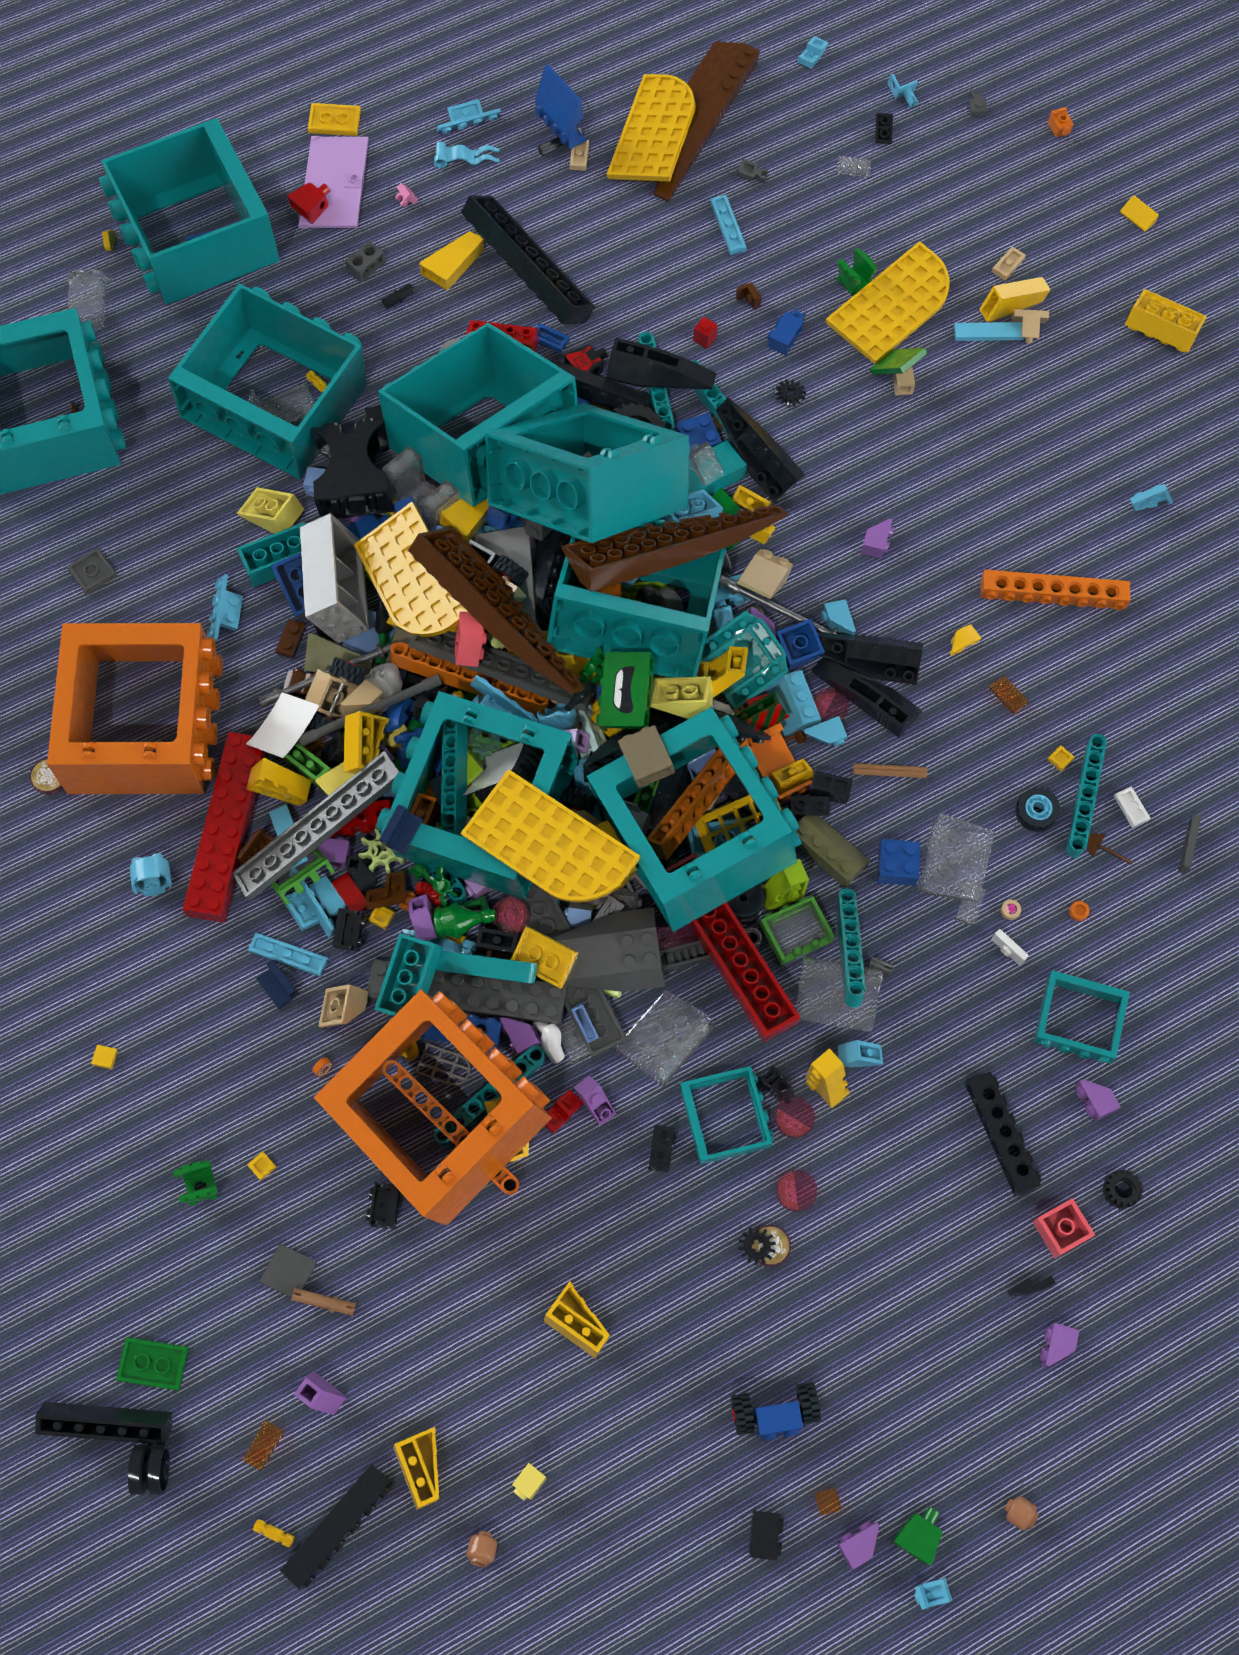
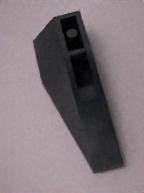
[606,338,717,390]
[716,398,805,503]
[534,529,571,616]
[817,633,923,685]
[811,657,922,738]
[654,709,771,743]
[583,715,669,783]
[643,763,688,869]

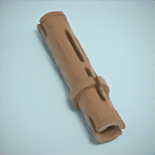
[291,1287,356,1316]

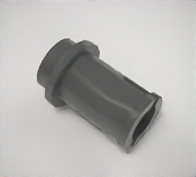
[868,956,894,976]

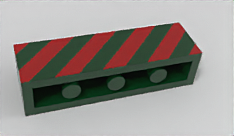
[733,691,789,731]

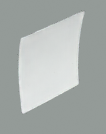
[246,693,319,758]
[463,743,523,795]

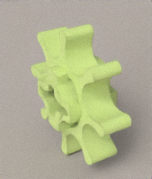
[358,829,404,874]

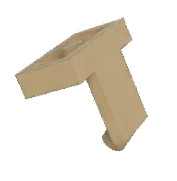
[1011,309,1049,344]

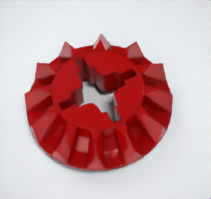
[415,882,441,906]

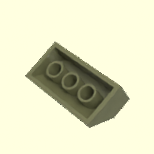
[796,816,871,888]

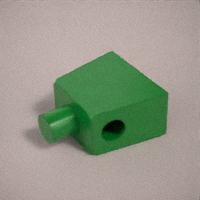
[891,1507,943,1566]

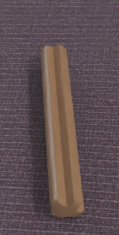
[852,763,928,778]

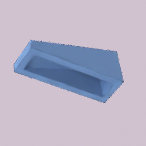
[570,1003,599,1043]

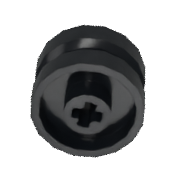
[727,883,765,925]
[128,1445,170,1495]

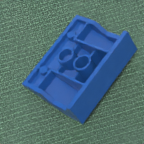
[535,64,587,149]

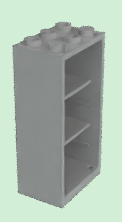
[300,513,369,643]
[475,527,543,643]

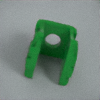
[837,248,877,296]
[173,1160,218,1206]

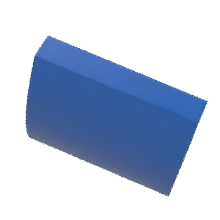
[379,698,413,734]

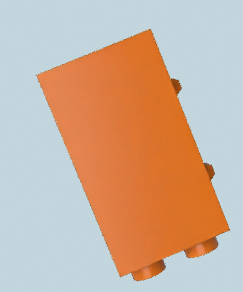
[47,623,223,794]
[314,989,552,1225]

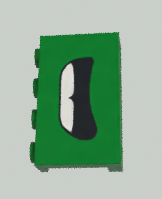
[596,652,655,731]

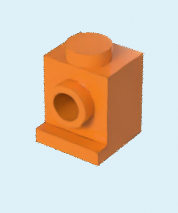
[1048,107,1073,137]

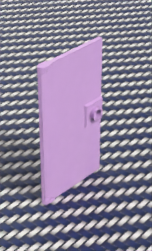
[298,136,369,229]

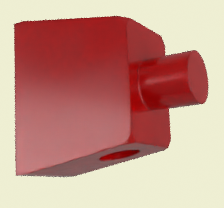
[287,183,330,224]

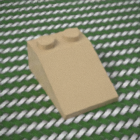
[737,549,793,599]

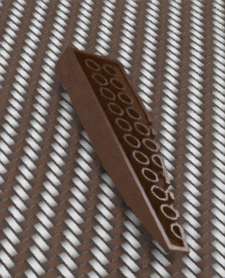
[654,41,760,202]
[562,505,788,592]
[408,527,585,694]

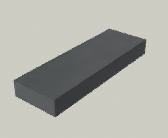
[1178,814,1201,874]

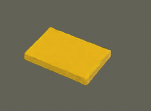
[308,103,361,136]
[511,926,578,989]

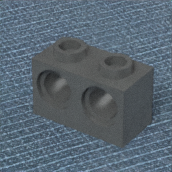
[345,240,386,283]

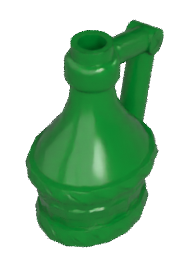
[434,896,497,939]

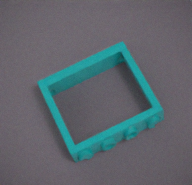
[1033,970,1130,1064]
[680,1066,774,1165]

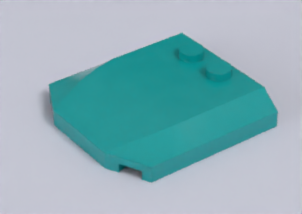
[701,611,788,710]

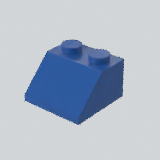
[776,619,825,671]

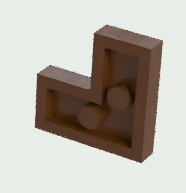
[365,870,407,910]

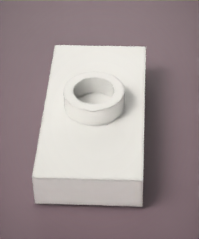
[1114,786,1151,828]
[991,929,1028,966]

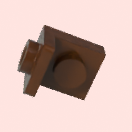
[736,282,761,310]

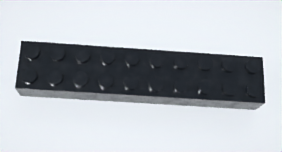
[461,195,595,324]

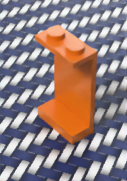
[748,723,812,803]

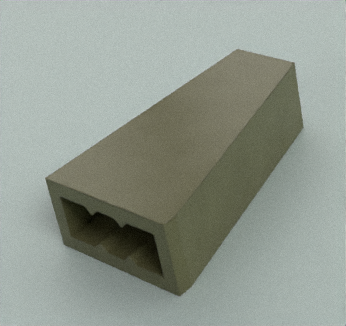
[304,633,378,677]

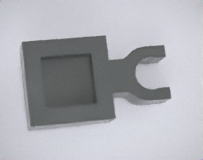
[968,89,988,116]
[737,159,768,183]

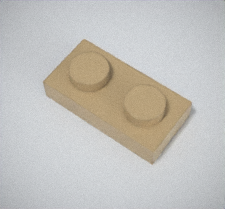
[570,140,589,171]
[992,246,1026,281]

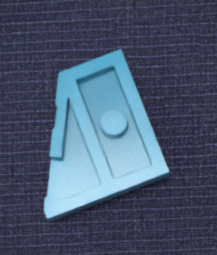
[1130,484,1173,511]

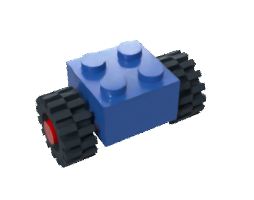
[731,1382,821,1441]

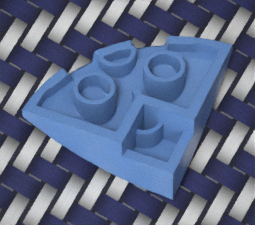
[343,610,396,660]

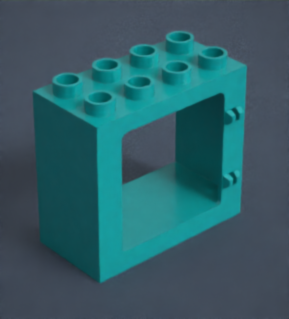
[98,118,280,305]
[168,283,367,480]
[0,308,126,495]
[378,323,578,507]
[485,403,690,543]
[547,519,726,678]
[377,691,580,900]
[586,707,801,932]

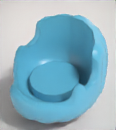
[537,703,577,730]

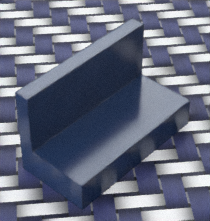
[379,804,423,855]
[256,960,298,1009]

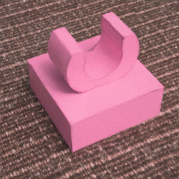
[395,183,418,207]

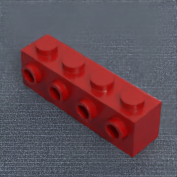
[465,320,539,352]
[328,799,393,839]

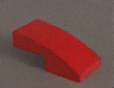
[332,873,366,911]
[545,1089,584,1134]

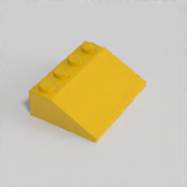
[1125,289,1207,352]

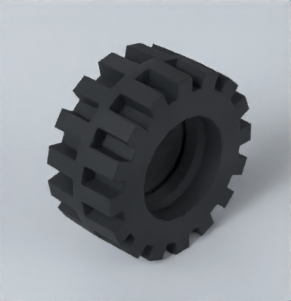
[1103,1170,1143,1209]

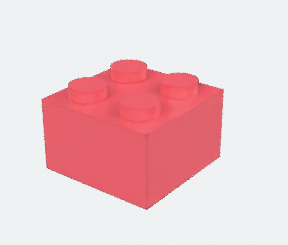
[455,611,487,667]
[1033,1198,1095,1259]

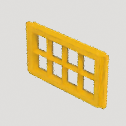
[695,795,782,853]

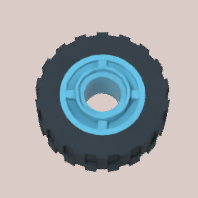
[1015,787,1060,832]

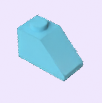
[821,599,856,635]
[804,716,848,747]
[838,1040,883,1067]

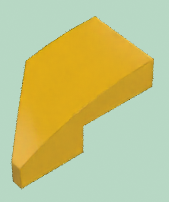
[950,624,981,656]

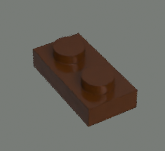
[275,619,307,659]

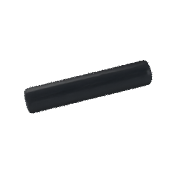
[538,127,583,156]

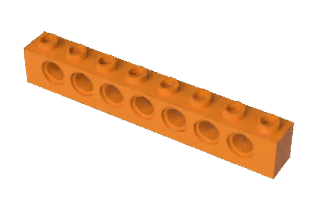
[980,570,1130,610]
[646,738,751,861]

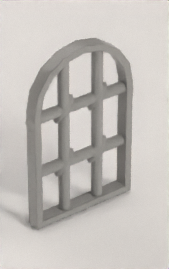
[415,1043,471,1086]

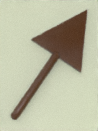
[1086,833,1133,864]

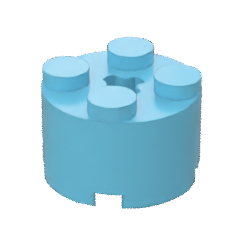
[129,853,172,896]

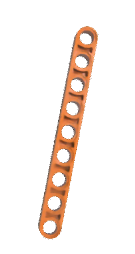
[390,642,549,716]
[382,1060,519,1195]

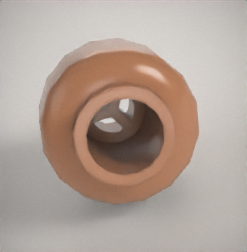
[1004,1496,1039,1530]
[466,1531,498,1567]

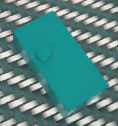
[688,440,746,496]
[237,522,306,587]
[374,933,443,1016]

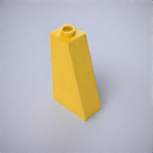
[419,231,484,291]
[979,277,1050,323]
[440,498,489,543]

